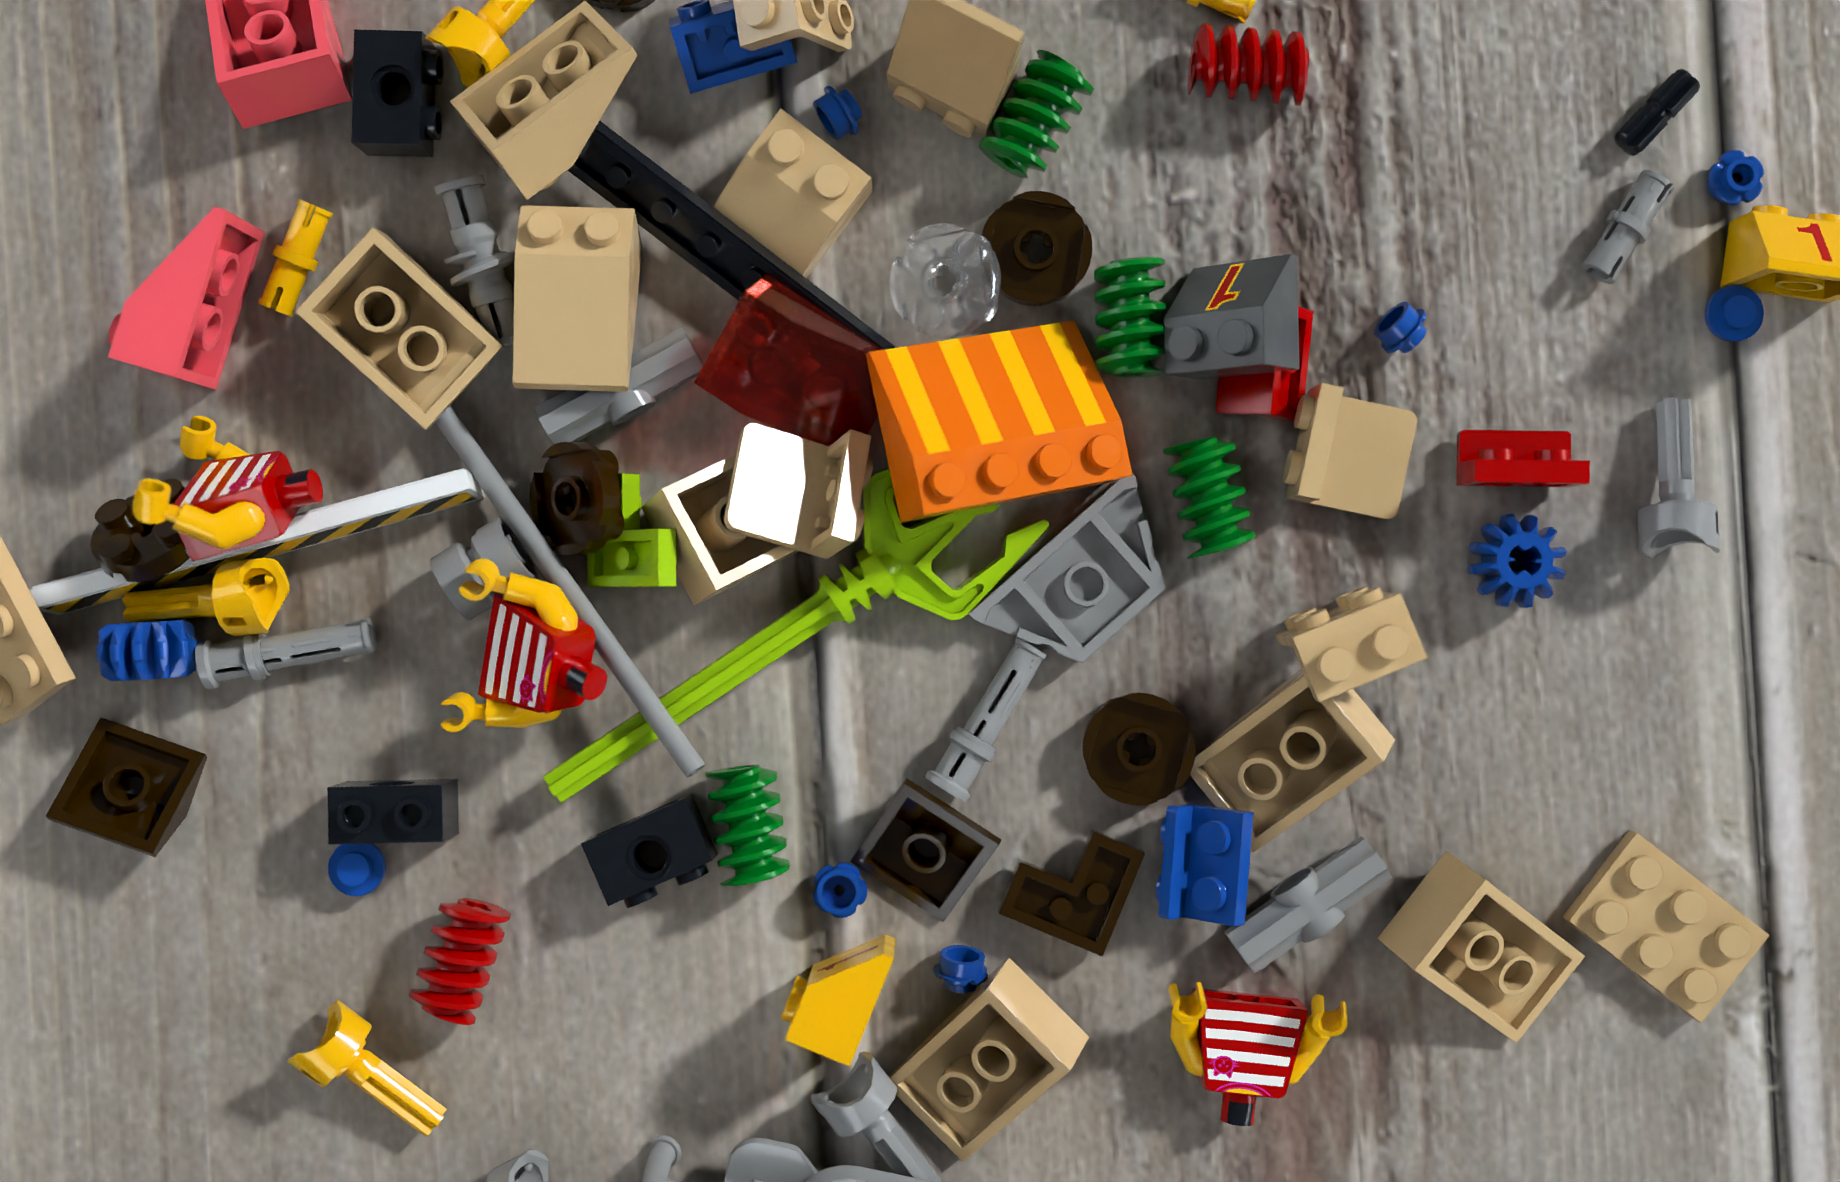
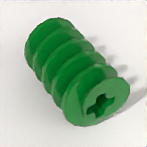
[978,50,1094,178]
[1094,257,1166,378]
[1163,437,1256,559]
[705,764,790,886]

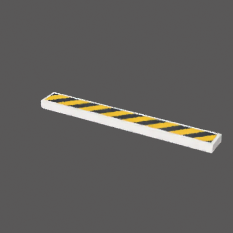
[30,468,485,615]

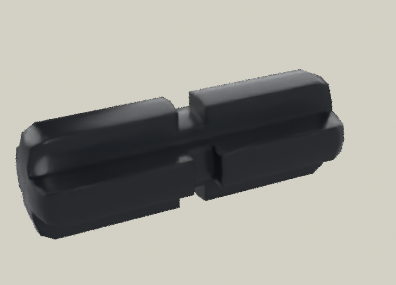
[1614,69,1700,156]

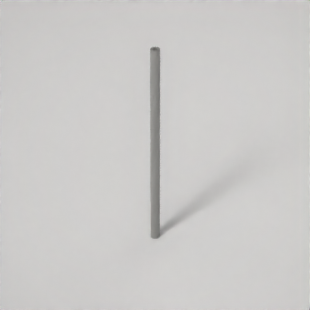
[435,406,706,778]

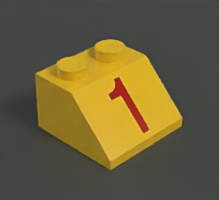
[1720,205,1840,303]
[780,934,896,1067]

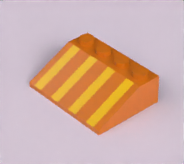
[866,320,1133,523]

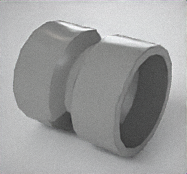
[430,518,538,620]

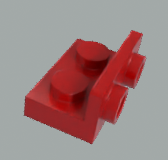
[1456,430,1590,488]

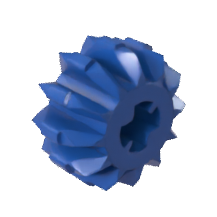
[1467,514,1568,608]
[96,620,198,681]

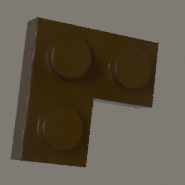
[998,829,1145,957]

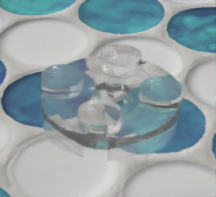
[889,223,1001,338]

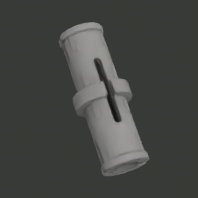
[1581,170,1674,284]

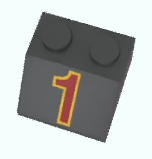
[1164,254,1300,380]

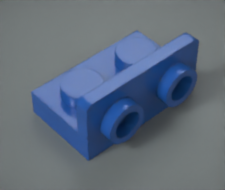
[669,0,797,94]
[1156,804,1254,927]

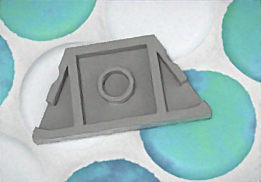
[969,473,1166,663]

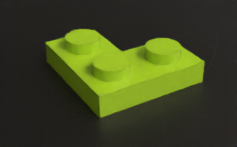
[587,473,678,587]

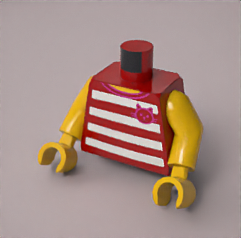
[132,416,323,562]
[440,558,607,732]
[1168,982,1347,1126]

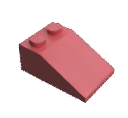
[205,0,352,129]
[108,207,265,390]

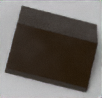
[46,717,207,857]
[850,778,1002,922]

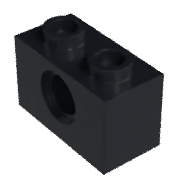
[351,30,444,157]
[327,779,459,844]
[581,793,718,908]

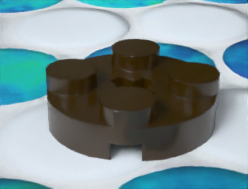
[980,191,1092,306]
[530,442,624,555]
[90,479,190,582]
[1082,692,1196,806]

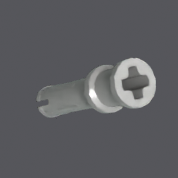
[195,618,377,689]
[924,638,1047,803]

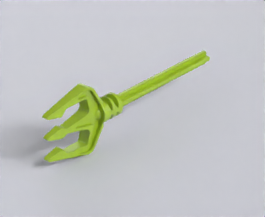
[543,467,1049,803]

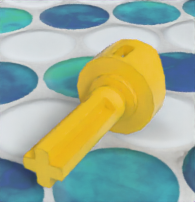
[425,0,535,87]
[122,558,290,636]
[287,1000,447,1137]

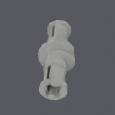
[434,175,515,348]

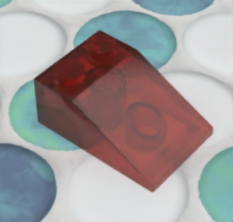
[694,274,883,446]

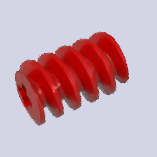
[1187,23,1309,106]
[409,898,511,1026]

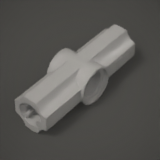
[534,327,707,444]
[1224,836,1392,974]

